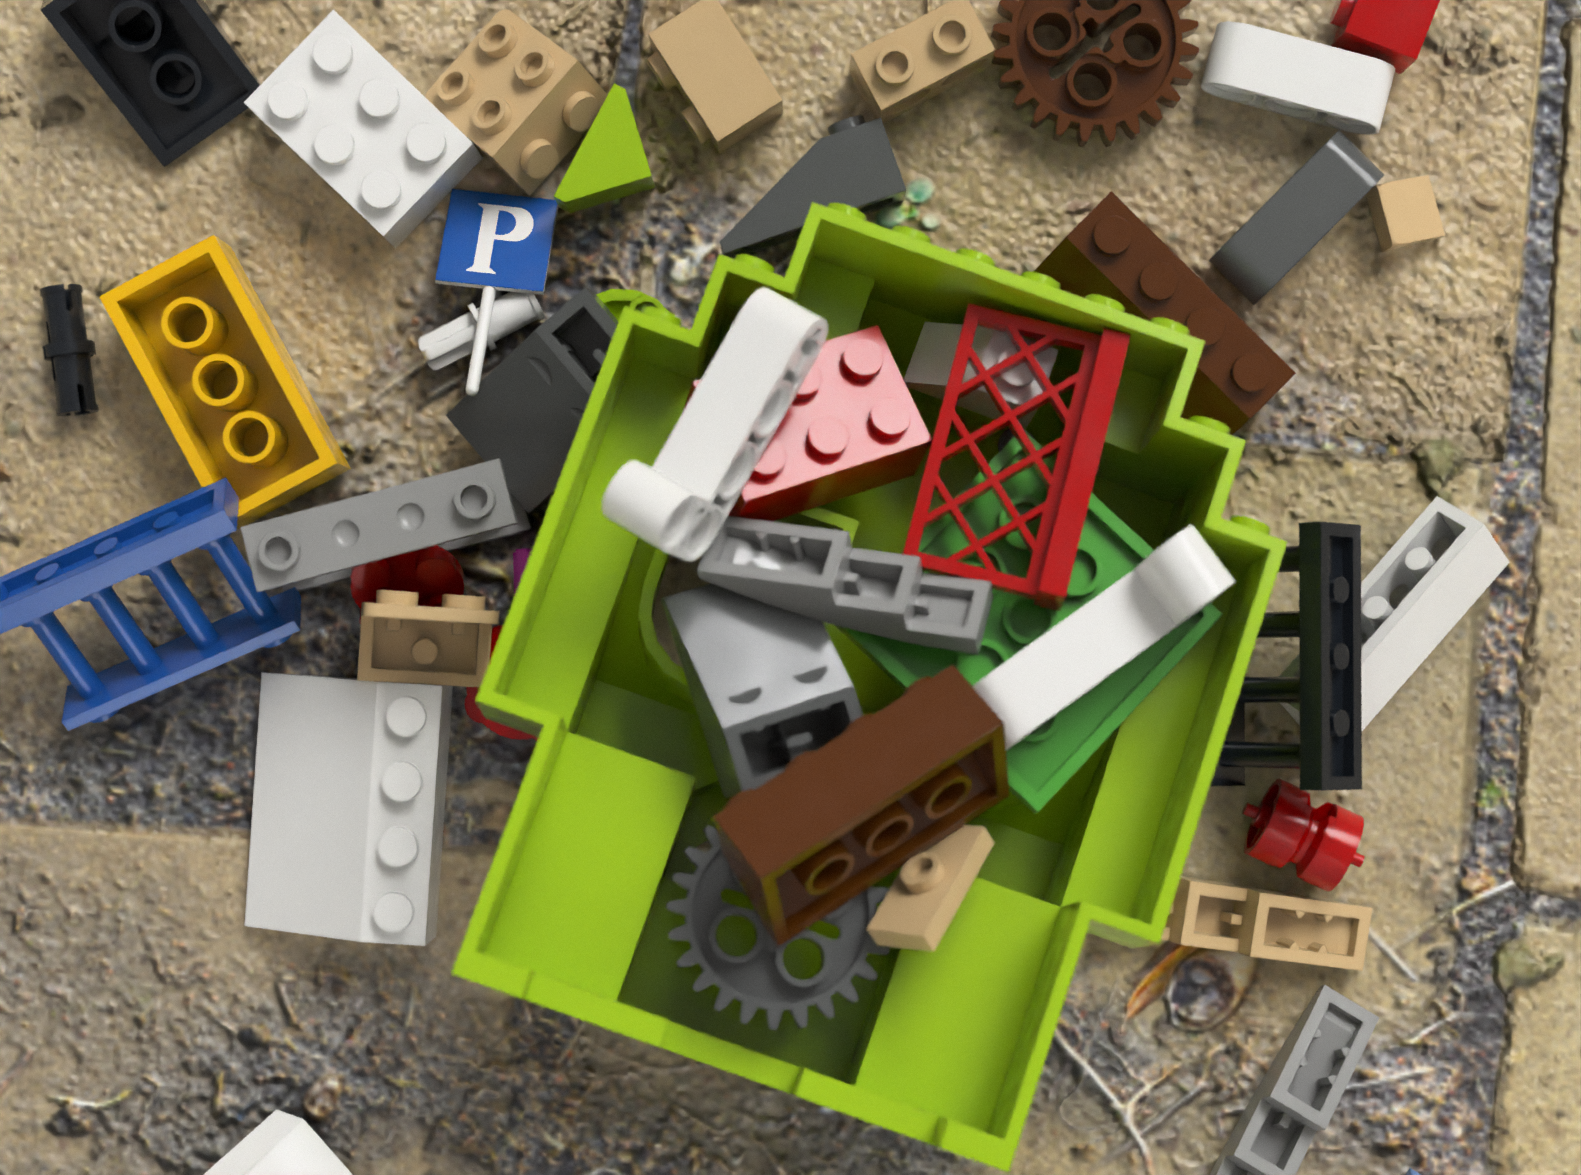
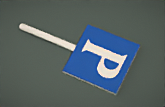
[435,189,558,396]

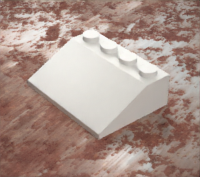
[244,672,453,946]

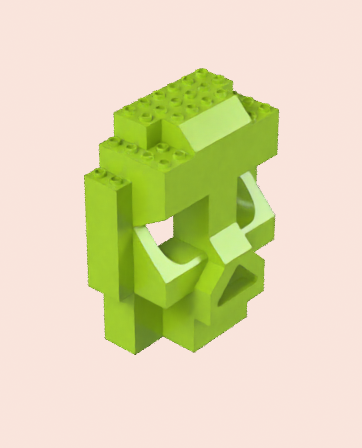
[451,202,1288,1173]

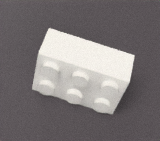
[243,10,482,248]

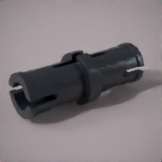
[40,284,99,417]

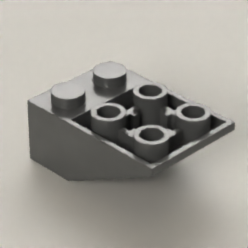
[446,288,619,513]
[661,583,863,798]

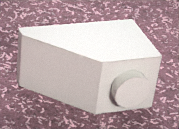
[904,322,1059,430]

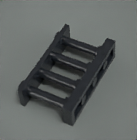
[1210,521,1362,791]

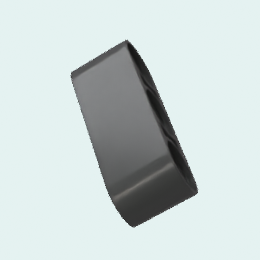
[1208,130,1384,305]

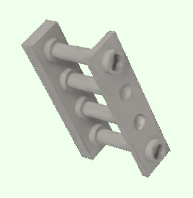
[240,458,533,592]

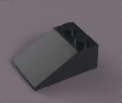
[40,0,261,167]

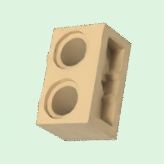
[849,0,995,124]

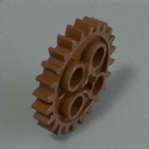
[991,0,1199,147]

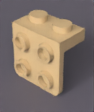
[425,9,607,196]
[357,590,499,687]

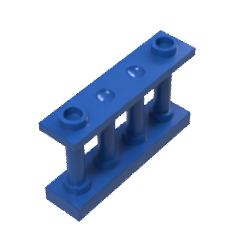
[0,478,301,731]

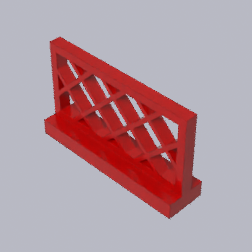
[903,303,1131,611]

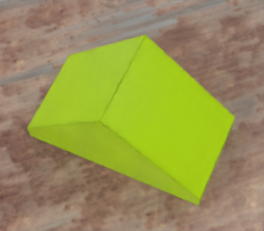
[554,83,655,213]

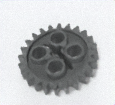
[666,825,890,1030]

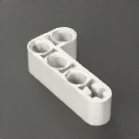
[602,287,828,561]
[972,525,1236,750]

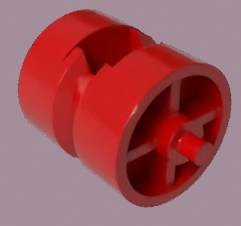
[1242,778,1365,892]

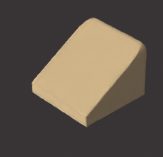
[1366,175,1445,253]

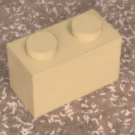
[646,0,783,154]

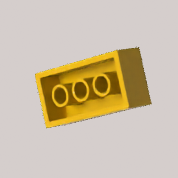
[99,235,351,529]

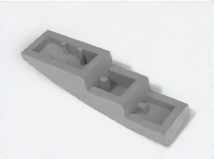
[697,516,993,655]
[1210,985,1379,1175]

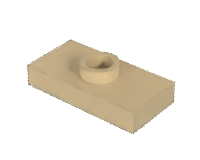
[866,825,995,952]

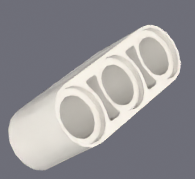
[1201,21,1396,135]

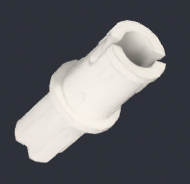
[418,292,545,371]

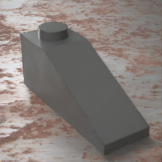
[720,115,906,259]

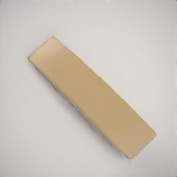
[1161,876,1373,971]

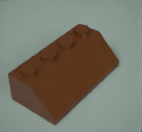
[1033,191,1296,435]
[713,664,1010,947]

